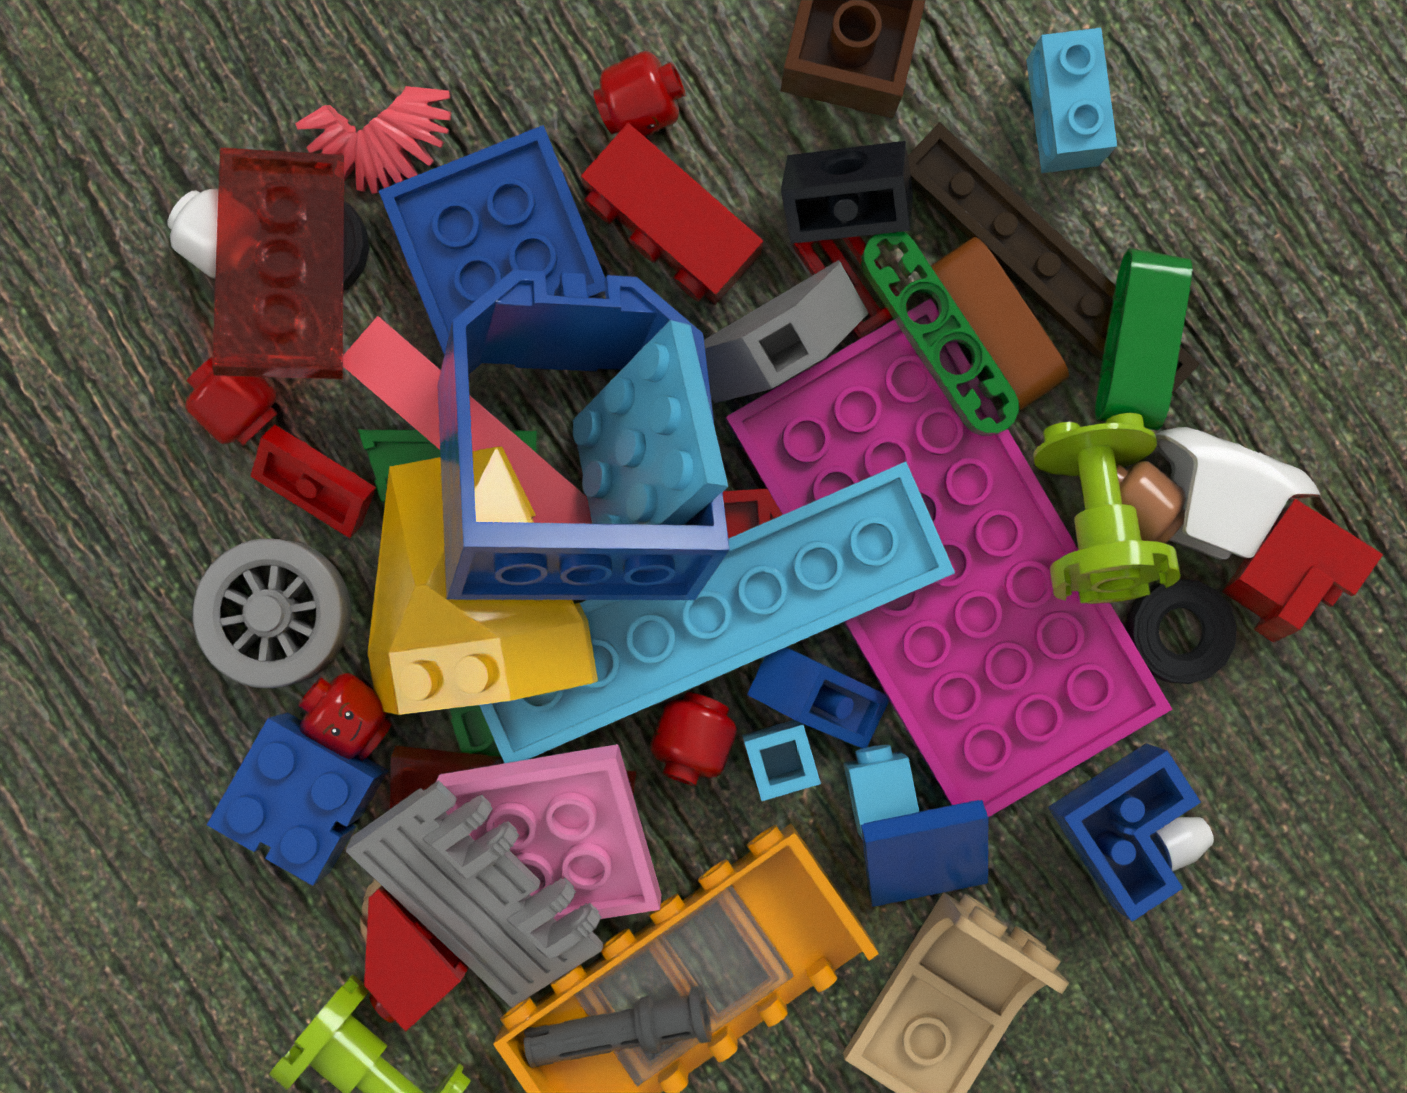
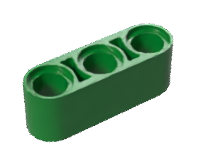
[1095,248,1193,431]

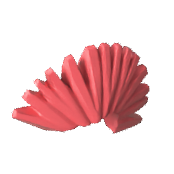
[295,86,451,194]

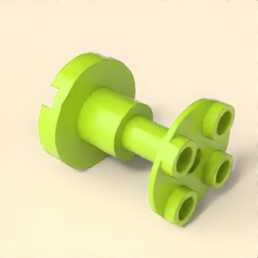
[1033,413,1180,604]
[268,974,471,1093]

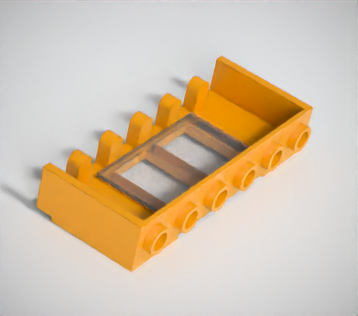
[493,823,879,1093]

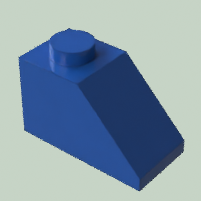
[747,647,889,749]

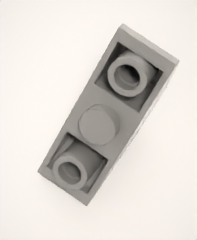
[704,260,868,403]

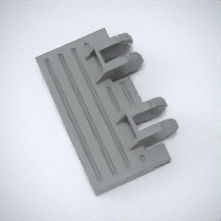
[346,780,603,1008]

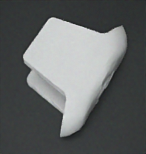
[1155,427,1321,560]

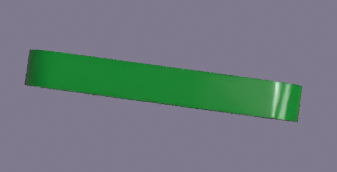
[861,232,1019,436]

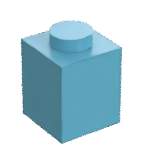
[742,720,821,801]
[843,745,919,840]

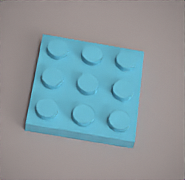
[573,320,728,525]

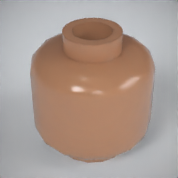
[1116,461,1186,543]

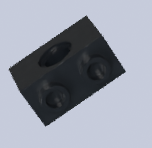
[781,141,913,244]

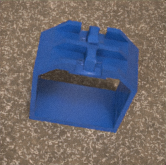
[437,269,730,600]

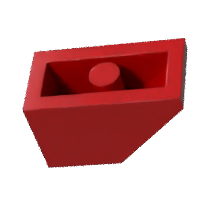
[364,885,469,1032]

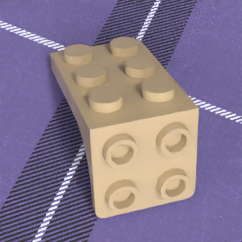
[843,892,1069,1093]

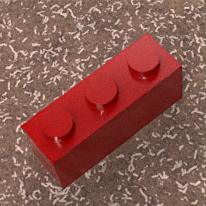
[581,122,763,305]

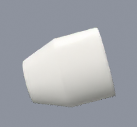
[1150,817,1214,871]

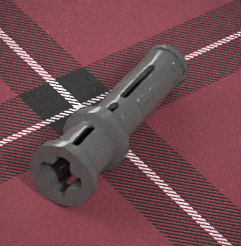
[524,986,712,1068]

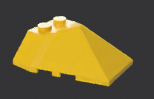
[368,446,598,715]

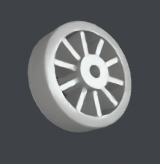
[192,538,351,688]

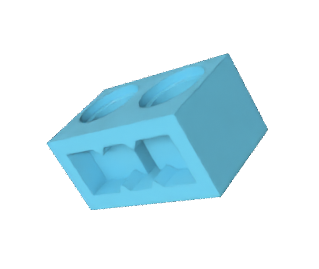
[1026,27,1117,173]

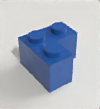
[1048,743,1201,922]

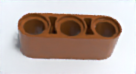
[930,237,1069,412]

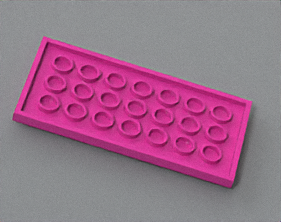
[725,298,1173,817]

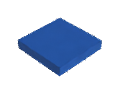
[861,800,988,907]

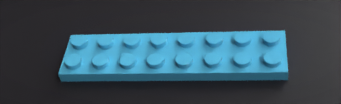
[479,462,955,763]

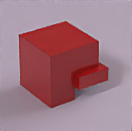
[1222,499,1384,643]

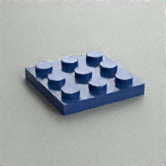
[379,125,605,355]

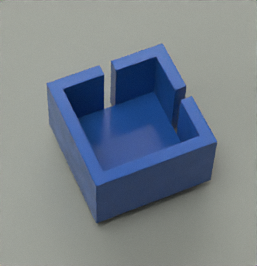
[207,712,389,886]

